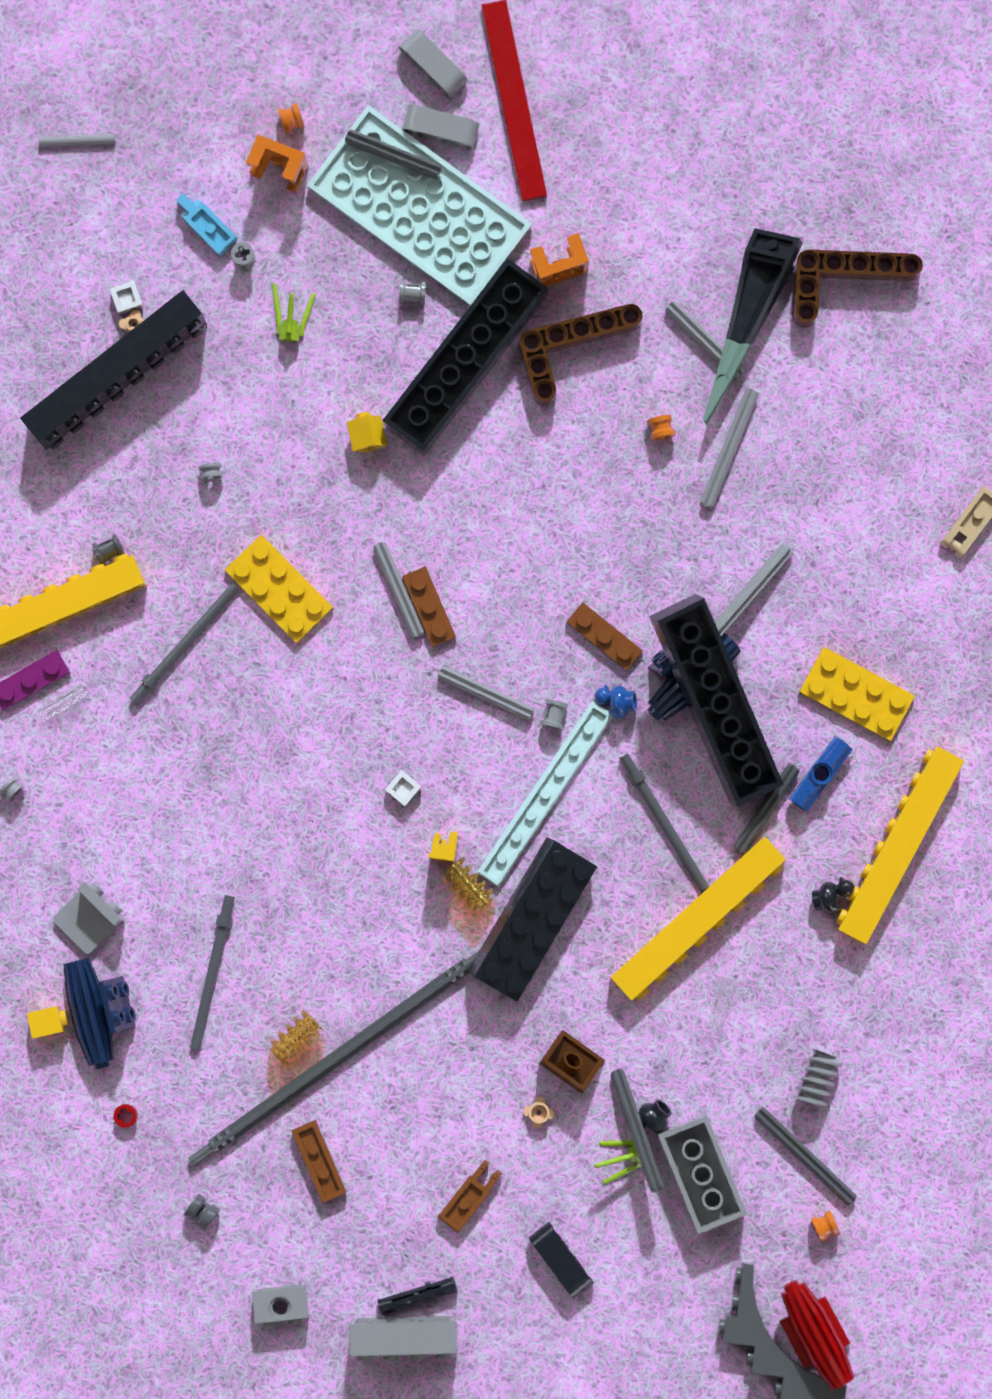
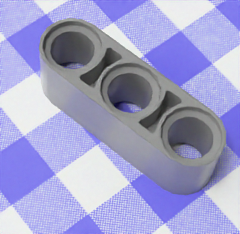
[398,29,468,98]
[402,105,480,150]

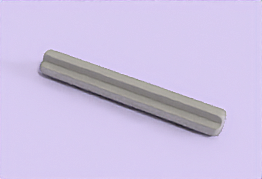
[665,301,744,380]
[373,542,424,639]
[438,666,534,721]

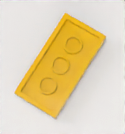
[225,534,333,644]
[799,647,915,741]

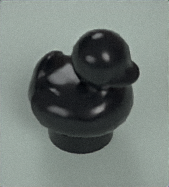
[812,877,855,915]
[628,1099,672,1134]

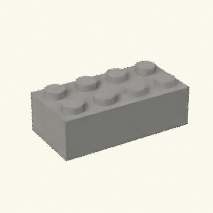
[657,1114,747,1234]
[349,1316,458,1361]

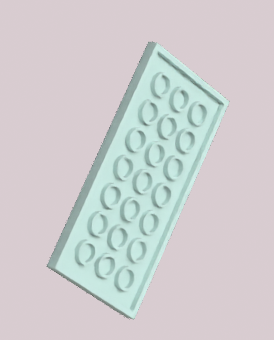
[307,105,532,306]

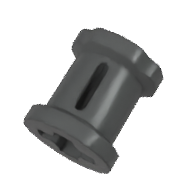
[92,534,125,564]

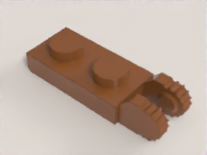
[438,1160,502,1233]

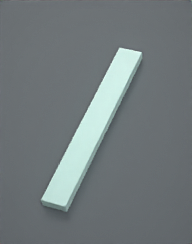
[477,701,612,887]

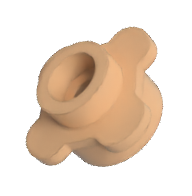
[119,310,144,333]
[523,1097,555,1128]

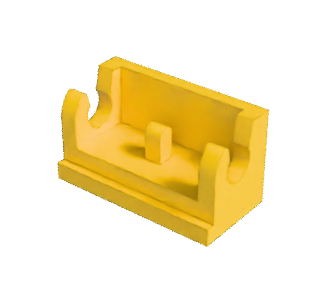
[428,831,459,863]

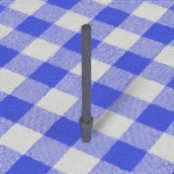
[130,582,240,705]
[619,753,709,892]
[190,895,235,1050]

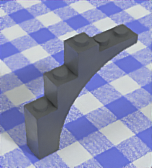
[718,1262,847,1399]

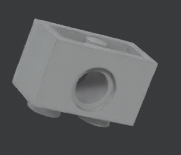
[252,1284,309,1327]

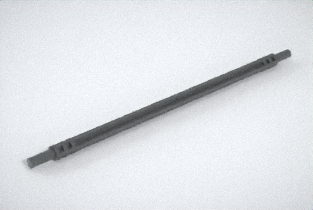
[188,951,479,1166]

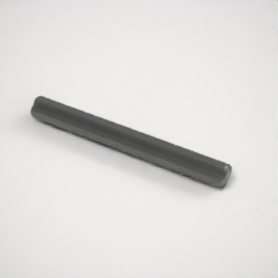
[611,1069,664,1193]
[754,1107,857,1206]

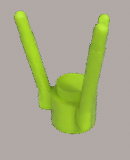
[272,283,316,342]
[594,1139,642,1185]

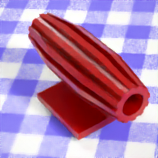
[779,1279,855,1390]

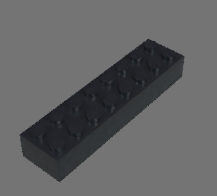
[382,258,548,456]
[20,290,207,450]
[649,594,784,807]

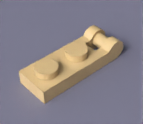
[940,486,992,559]

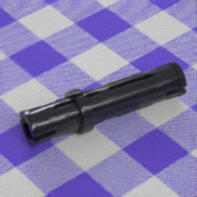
[377,1276,458,1316]

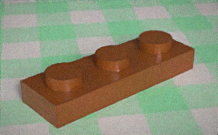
[402,566,456,648]
[566,602,643,671]
[291,1120,347,1203]

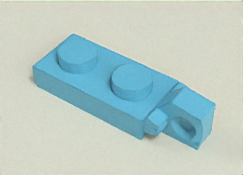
[176,193,238,257]

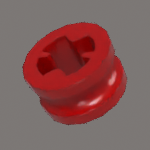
[113,1104,138,1128]

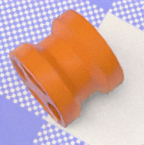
[277,103,305,134]
[646,414,676,441]
[810,1210,840,1243]

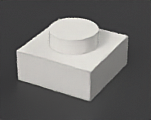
[110,281,143,315]
[385,770,422,807]

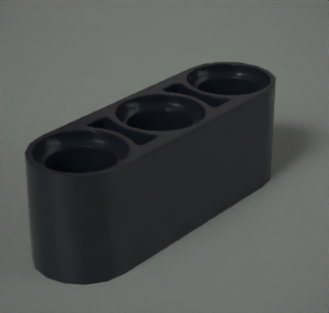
[528,1222,595,1299]

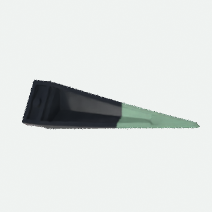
[703,228,803,424]

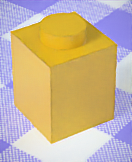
[346,412,388,453]
[26,1006,69,1039]

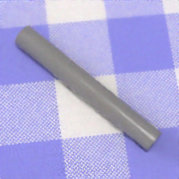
[38,134,116,148]

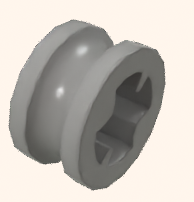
[198,463,223,481]
[0,777,24,802]

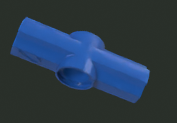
[788,736,853,812]

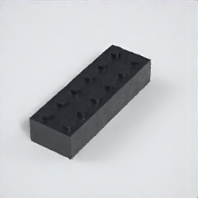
[467,837,598,1002]

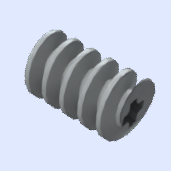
[795,1048,842,1106]

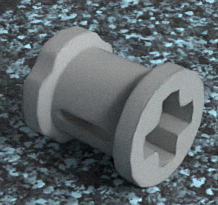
[231,242,256,270]
[399,281,426,305]
[540,699,568,730]

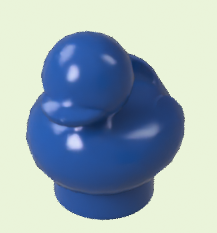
[594,684,637,719]

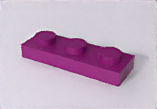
[0,650,71,711]

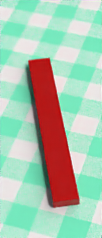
[481,0,547,202]

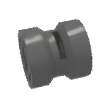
[183,1194,220,1230]

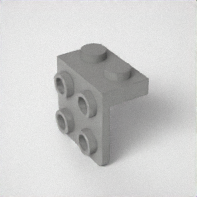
[53,881,125,954]

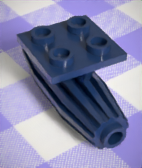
[647,633,741,721]
[63,958,136,1070]

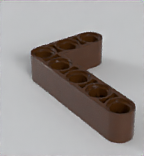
[793,249,923,328]
[520,304,643,406]

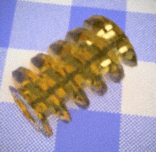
[442,857,495,916]
[269,1009,325,1067]

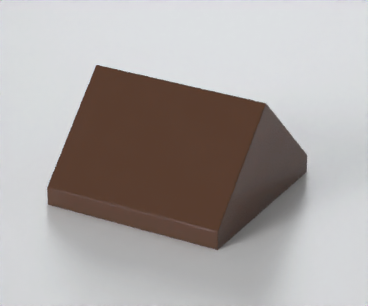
[539,1029,605,1094]

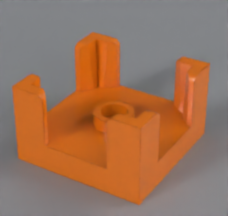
[246,134,308,193]
[530,233,589,287]

